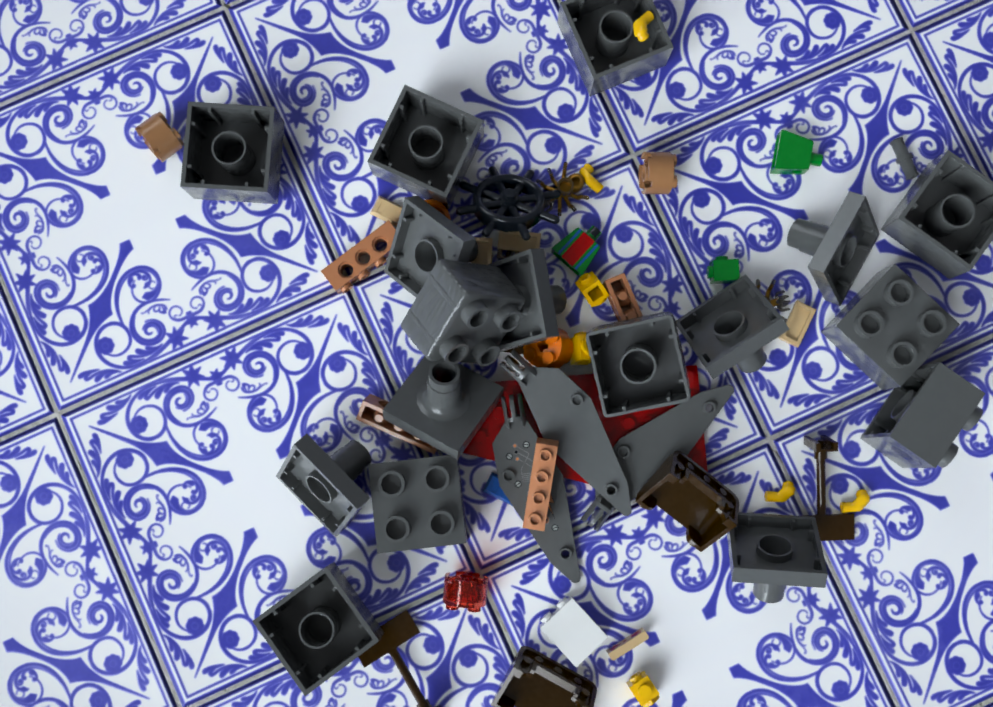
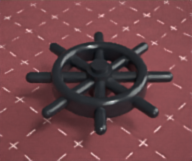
[456,166,561,241]

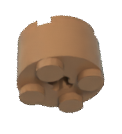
[135,112,184,163]
[638,152,677,194]

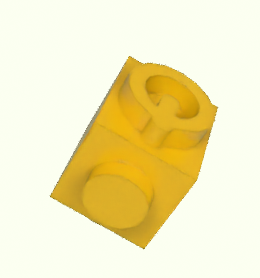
[575,271,610,307]
[570,332,592,365]
[626,671,660,707]

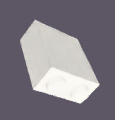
[540,596,608,668]

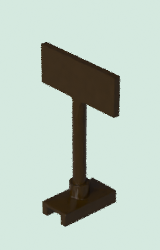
[803,435,855,541]
[358,610,441,707]

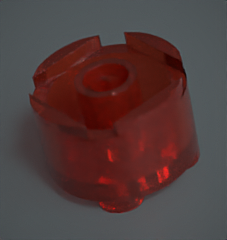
[443,571,488,612]

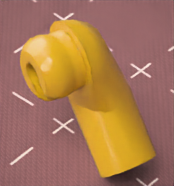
[633,11,654,42]
[579,163,603,194]
[764,481,796,503]
[840,489,870,513]

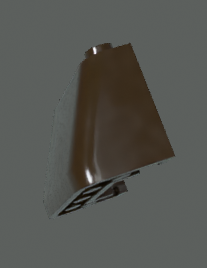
[636,450,739,552]
[491,646,597,707]

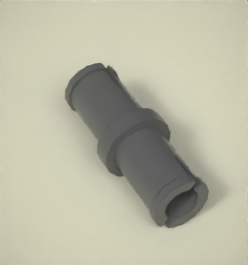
[890,137,919,181]

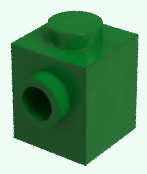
[706,256,740,284]

